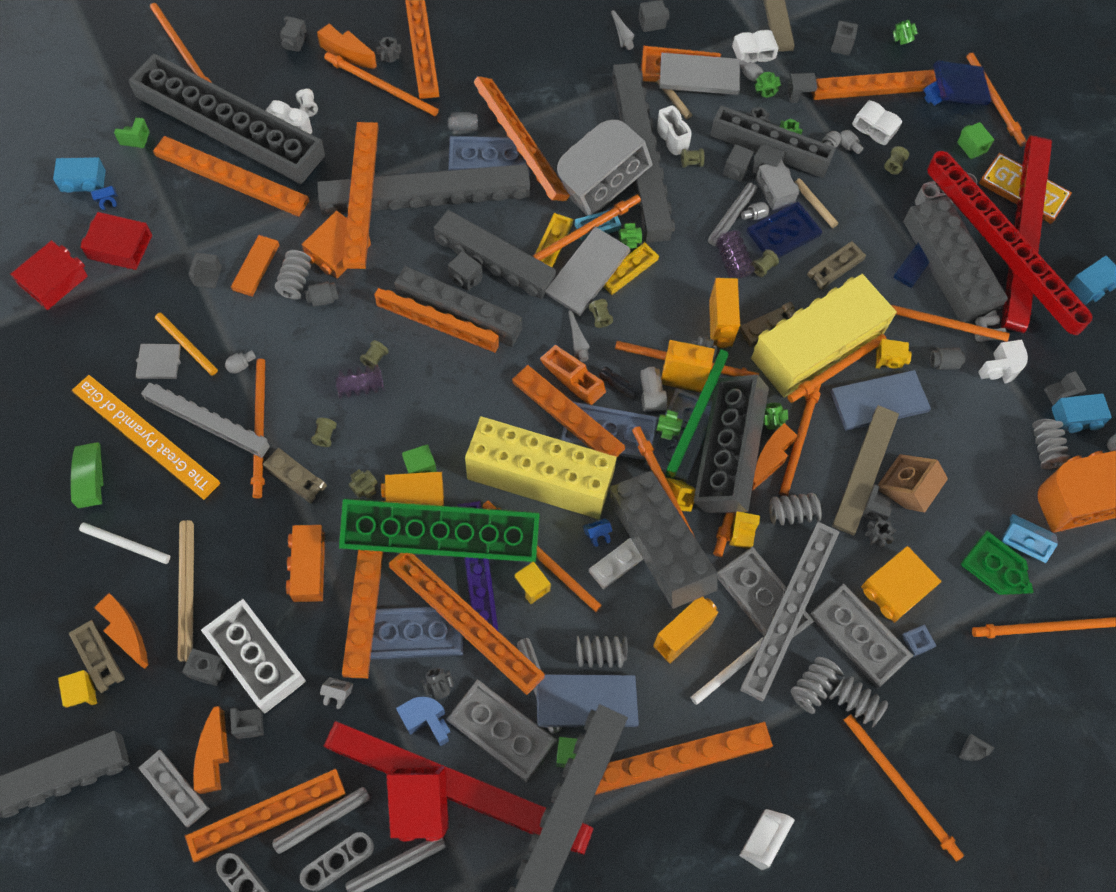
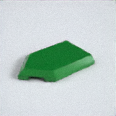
[960,531,1034,595]

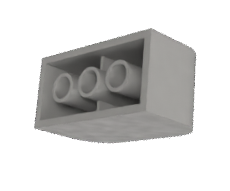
[557,120,653,216]

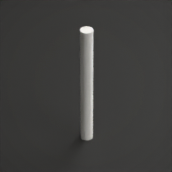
[79,522,170,564]
[690,637,764,705]

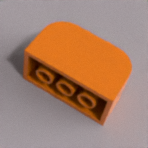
[1037,451,1116,533]

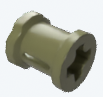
[884,146,909,174]
[681,148,704,168]
[750,249,779,277]
[588,299,613,328]
[359,340,389,370]
[311,418,337,447]

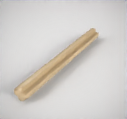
[178,520,194,662]

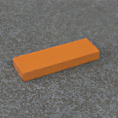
[231,235,279,297]

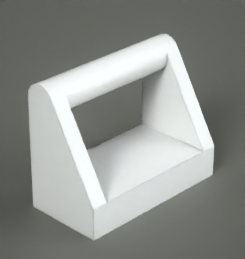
[739,809,795,870]

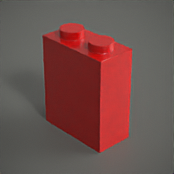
[81,212,152,270]
[10,240,88,310]
[387,766,449,841]

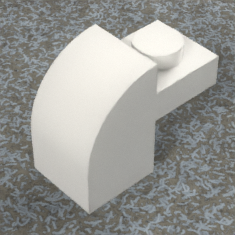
[978,340,1028,384]

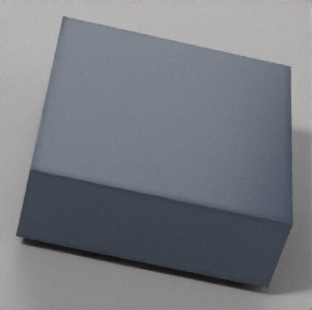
[901,624,936,657]

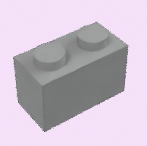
[756,160,799,211]

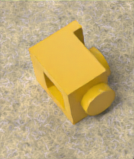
[875,339,912,369]

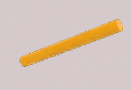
[155,313,218,376]

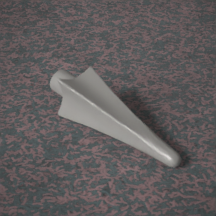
[611,10,634,50]
[568,310,590,362]

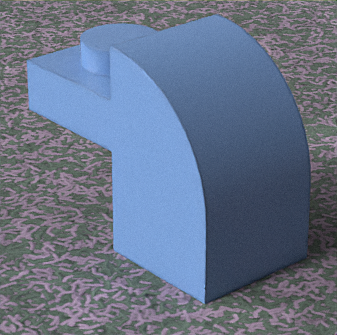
[396,697,450,746]

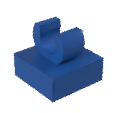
[923,78,952,106]
[91,186,118,211]
[583,518,613,547]

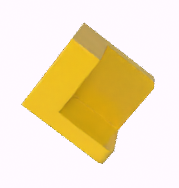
[666,478,696,512]
[729,511,760,549]
[515,562,551,604]
[58,670,97,708]

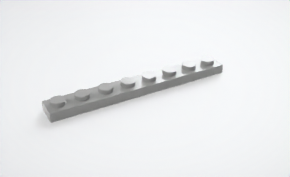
[740,522,840,702]

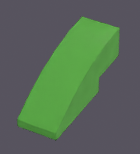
[71,442,103,508]

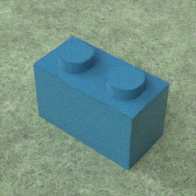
[53,157,106,193]
[1068,256,1116,305]
[1052,394,1112,433]

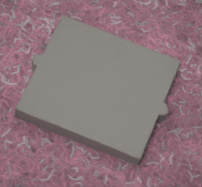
[136,344,181,379]

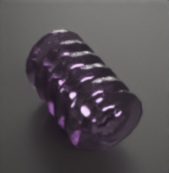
[716,231,755,279]
[336,364,385,399]

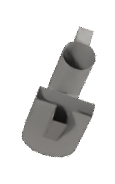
[974,310,1006,342]

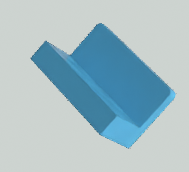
[1001,514,1058,563]

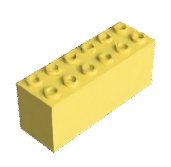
[751,274,897,398]
[465,416,617,520]

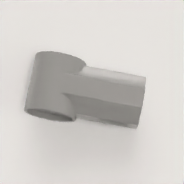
[640,367,667,412]

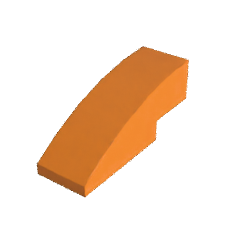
[317,24,377,69]
[540,345,606,405]
[752,423,797,491]
[94,593,148,669]
[194,706,229,794]

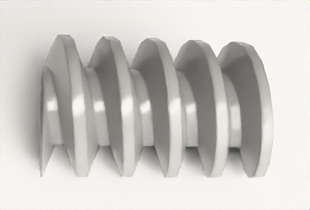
[275,250,311,300]
[1032,419,1070,470]
[769,493,822,525]
[576,635,627,668]
[791,657,843,714]
[829,676,888,727]

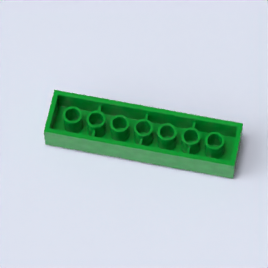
[339,498,540,562]

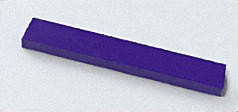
[457,501,499,632]

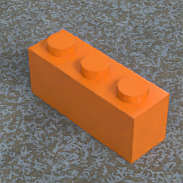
[286,525,325,602]

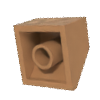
[878,454,948,513]

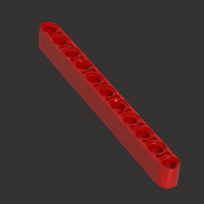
[1001,135,1052,333]
[927,151,1092,335]
[324,722,593,855]

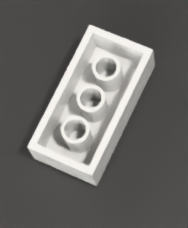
[201,599,306,713]

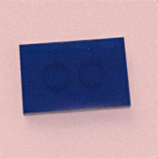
[933,61,992,105]
[746,202,823,258]

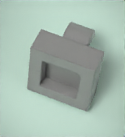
[320,677,353,709]

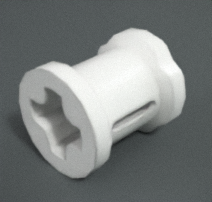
[296,89,318,117]

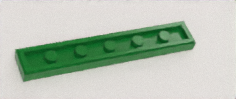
[665,349,729,479]

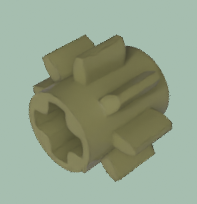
[348,469,378,499]

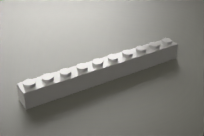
[141,382,270,458]

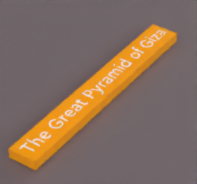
[72,375,221,500]

